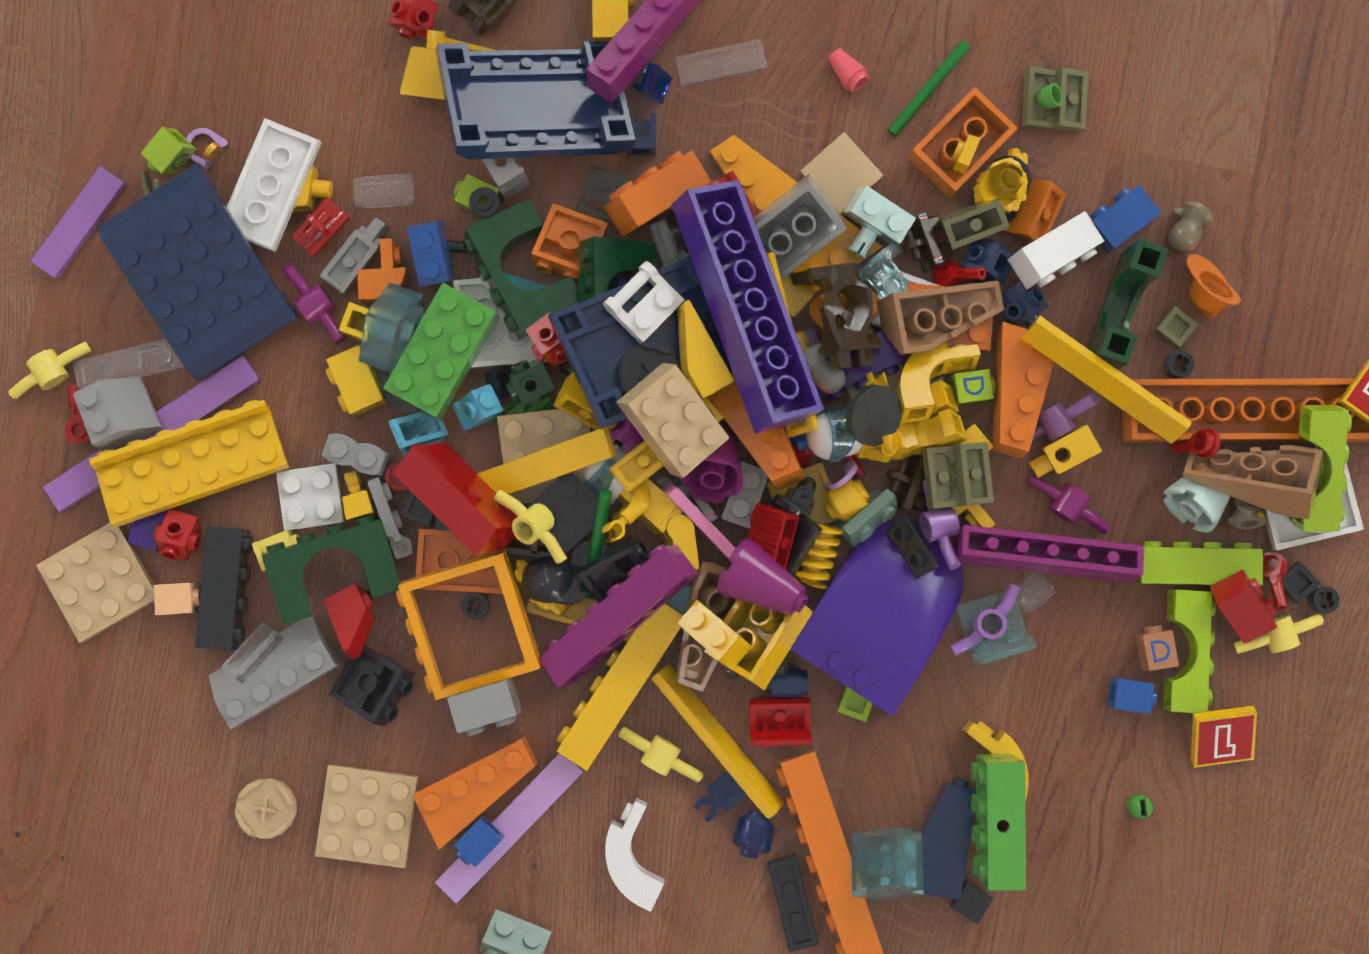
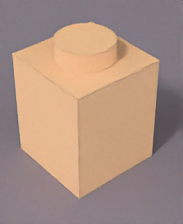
[154,583,200,615]

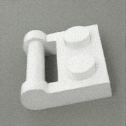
[603,261,684,344]

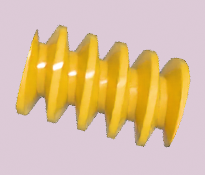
[795,522,843,589]

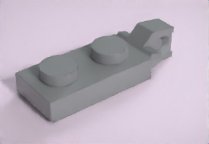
[320,217,389,295]
[368,477,413,560]

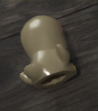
[1168,201,1213,252]
[1227,497,1265,530]

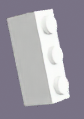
[1007,211,1105,289]

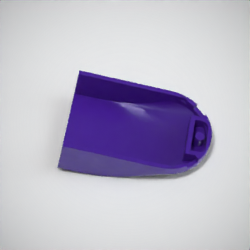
[791,521,963,717]

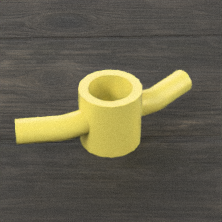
[8,341,91,399]
[494,490,567,564]
[1234,614,1324,654]
[618,726,703,783]

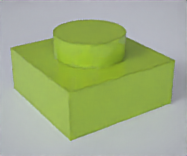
[837,686,873,722]

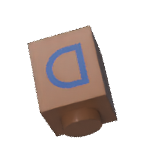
[1135,625,1179,671]

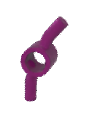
[282,263,346,344]
[1028,474,1111,534]

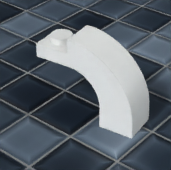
[605,797,665,912]

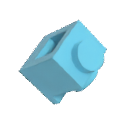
[451,384,504,432]

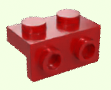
[749,697,812,748]

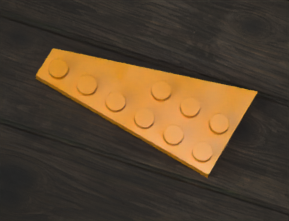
[709,135,883,295]

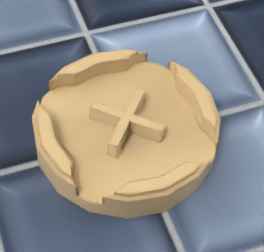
[235,778,297,839]

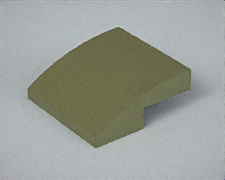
[1021,66,1089,131]
[922,442,994,509]

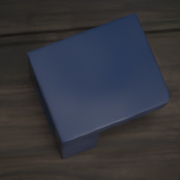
[626,114,656,156]

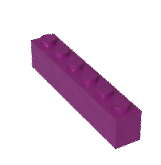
[586,0,701,104]
[955,525,1144,583]
[538,545,698,688]

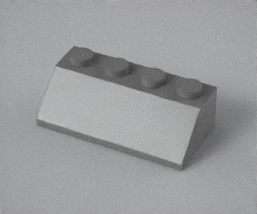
[753,174,847,280]
[208,613,343,730]

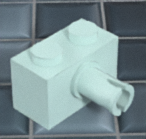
[843,185,916,259]

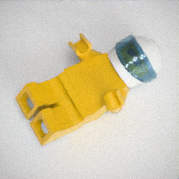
[806,372,967,463]
[583,444,700,570]

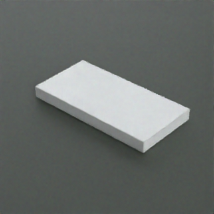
[227,118,322,252]

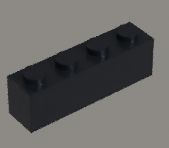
[195,526,253,650]

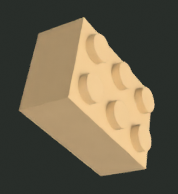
[616,363,729,478]

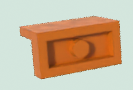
[1003,178,1066,243]

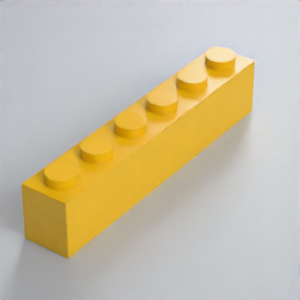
[556,602,684,771]

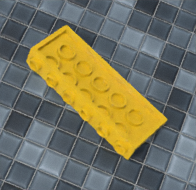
[89,400,289,528]

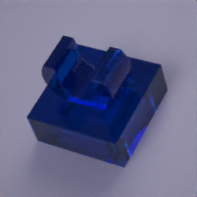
[633,63,673,104]

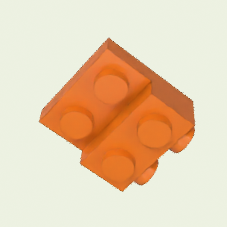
[531,203,608,285]

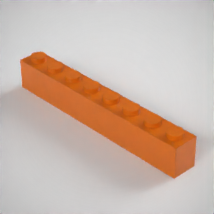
[776,749,884,954]

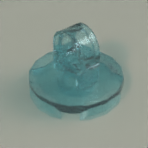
[859,242,908,298]

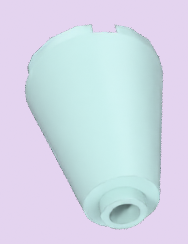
[1163,450,1236,533]

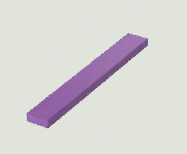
[43,355,262,513]

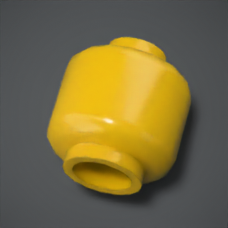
[825,479,871,523]

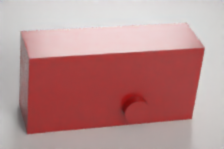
[393,442,517,556]

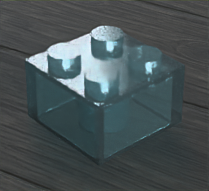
[359,283,425,373]
[852,827,924,901]

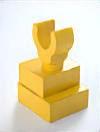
[342,471,379,525]

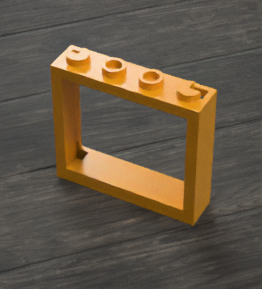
[396,549,542,700]

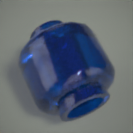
[732,811,776,859]

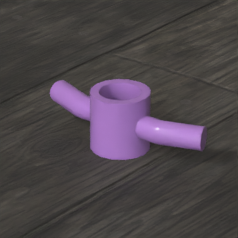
[1032,393,1098,442]
[919,480,961,570]
[950,583,1021,657]

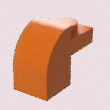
[357,238,410,304]

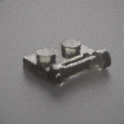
[575,166,635,234]

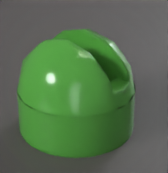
[1037,83,1063,109]
[1127,794,1153,819]

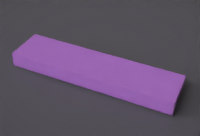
[30,166,127,280]

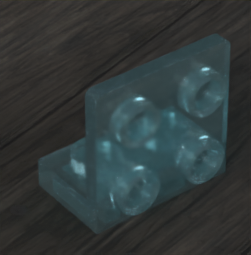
[957,591,1038,665]

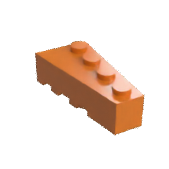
[992,322,1054,459]
[708,372,806,490]
[412,736,538,850]

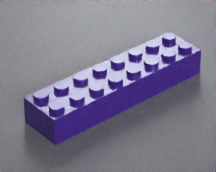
[671,180,824,434]

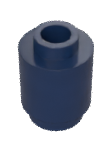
[765,667,808,698]

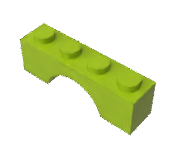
[1292,405,1352,531]
[1163,590,1216,713]

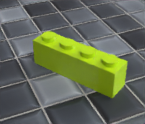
[1134,541,1263,585]

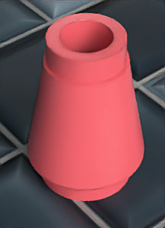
[828,48,870,93]

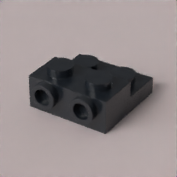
[578,535,648,602]
[329,644,415,726]

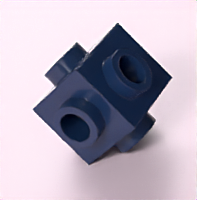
[961,238,1013,284]
[1001,282,1048,328]

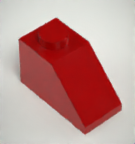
[323,584,376,660]

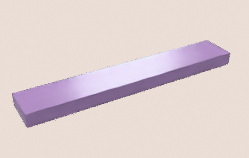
[435,753,584,904]

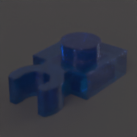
[694,771,747,822]

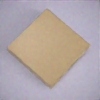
[800,132,884,215]

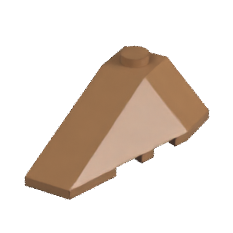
[876,281,1004,355]
[1183,445,1323,519]
[676,562,737,692]

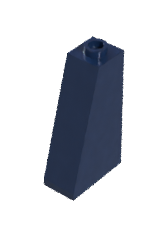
[896,778,976,900]

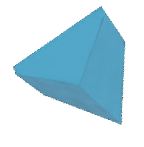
[388,411,449,457]

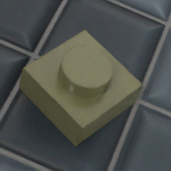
[1154,306,1199,349]

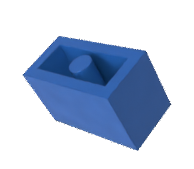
[1090,185,1162,254]
[407,219,455,287]

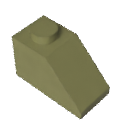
[940,199,1010,250]

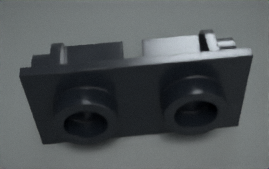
[783,477,817,516]
[885,513,940,580]

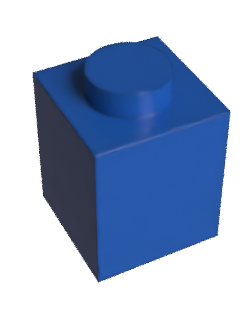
[1107,677,1157,714]
[454,815,505,867]

